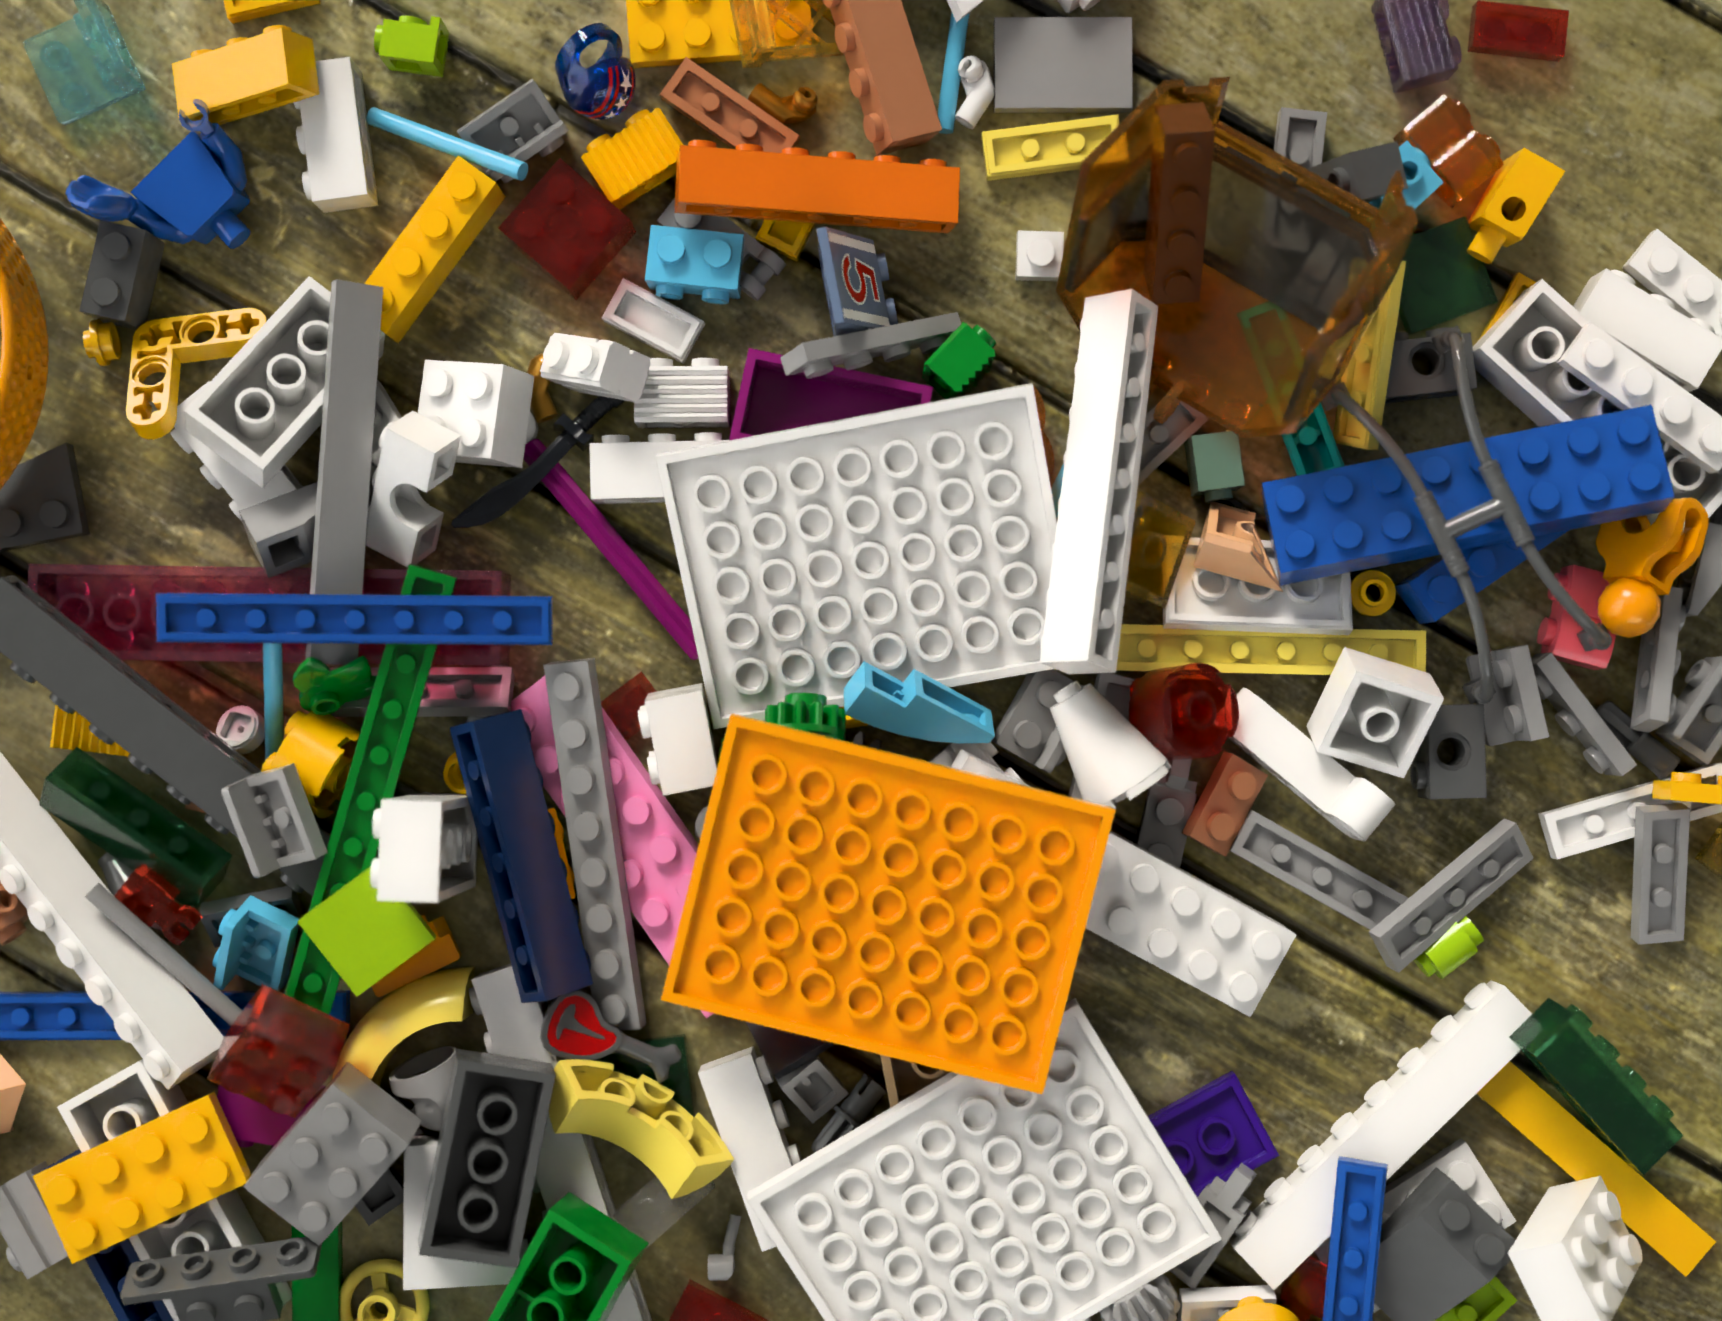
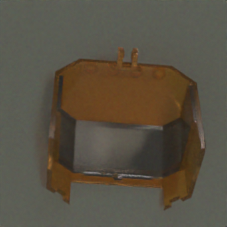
[1056,77,1418,438]

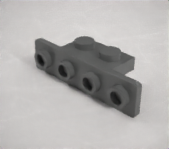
[120,1237,322,1321]

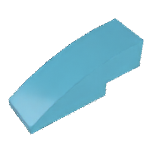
[844,661,995,744]

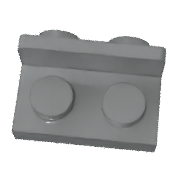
[1466,645,1549,746]
[992,669,1083,773]

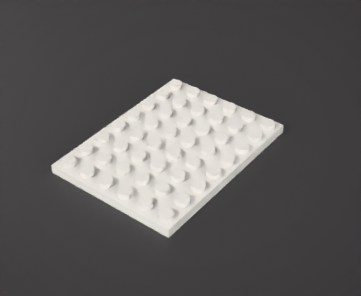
[655,383,1057,729]
[747,998,1222,1321]

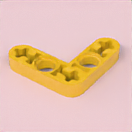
[126,308,267,440]

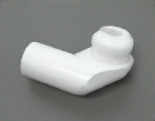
[955,55,995,129]

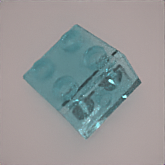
[23,0,146,125]

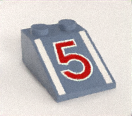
[816,227,898,336]

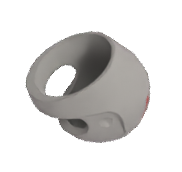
[389,1046,457,1131]

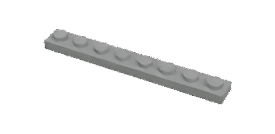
[544,658,647,1030]

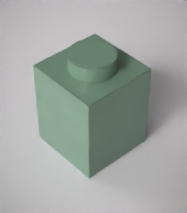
[1184,430,1245,502]

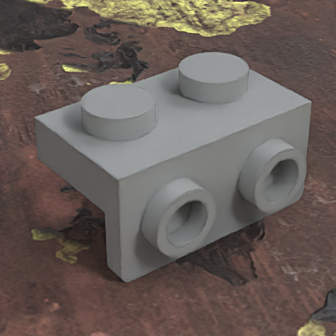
[457,79,569,183]
[1654,656,1722,765]
[221,763,328,878]

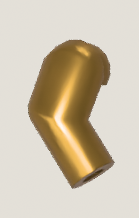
[748,83,818,125]
[527,353,558,423]

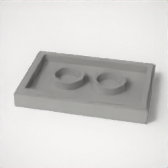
[994,17,1133,113]

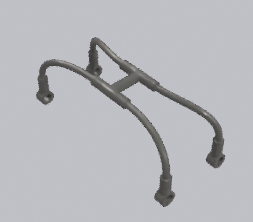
[1318,325,1612,704]

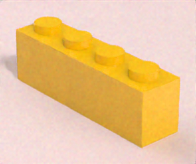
[364,155,506,344]

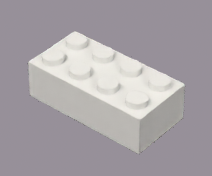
[184,276,385,488]
[370,792,478,903]

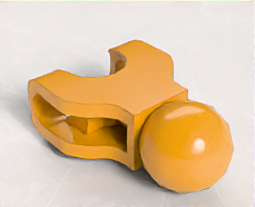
[1596,497,1709,638]

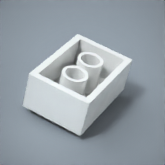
[1508,1176,1642,1321]

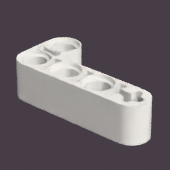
[1213,687,1396,842]

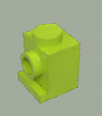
[374,16,449,77]

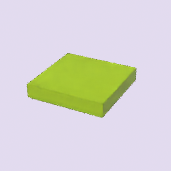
[297,866,436,997]

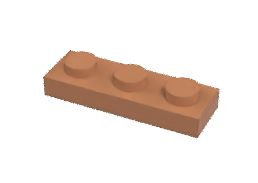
[660,57,800,153]

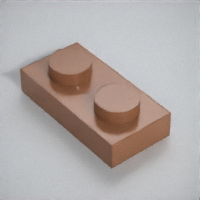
[1181,752,1268,857]

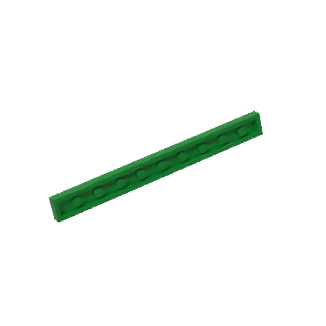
[276,564,457,1035]

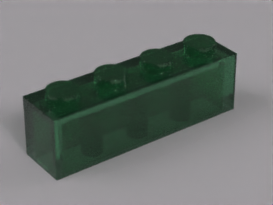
[39,747,233,912]
[1509,998,1684,1175]

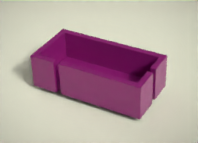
[729,348,933,440]

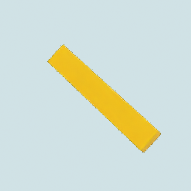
[1476,1061,1716,1277]

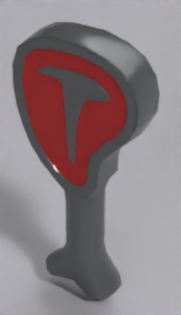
[540,989,682,1083]

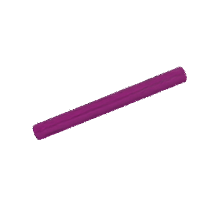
[523,438,698,660]

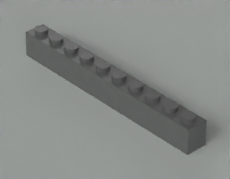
[0,575,333,896]

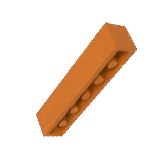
[675,140,960,234]

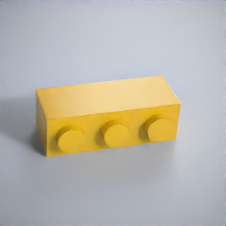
[172,25,320,125]

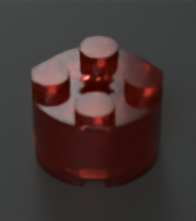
[1129,663,1239,761]

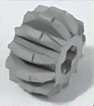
[1099,1274,1181,1321]

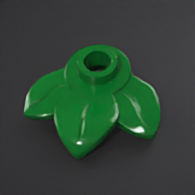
[293,655,377,715]

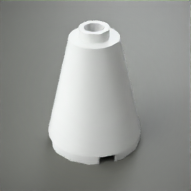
[1050,680,1172,809]

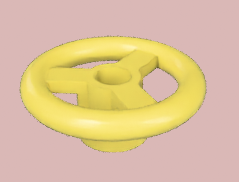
[340,1259,430,1321]

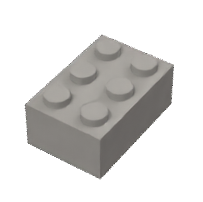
[243,1062,422,1246]

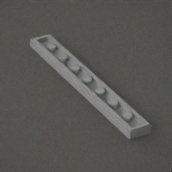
[305,279,383,665]

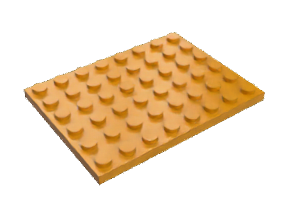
[661,713,1115,1095]

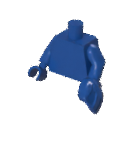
[65,99,251,249]

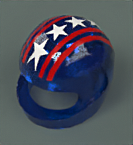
[555,23,636,120]

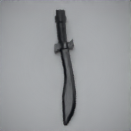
[451,396,625,528]

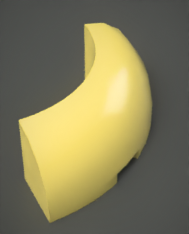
[332,967,475,1087]
[549,1059,734,1199]

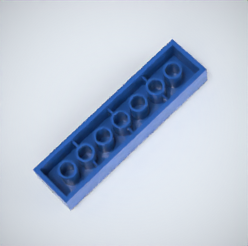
[1262,405,1675,586]

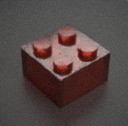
[498,158,636,300]
[207,984,350,1118]

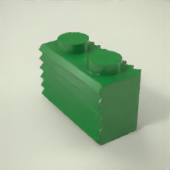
[922,322,996,400]

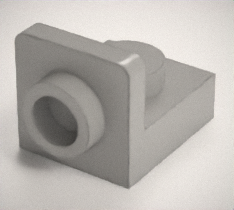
[775,1056,849,1123]

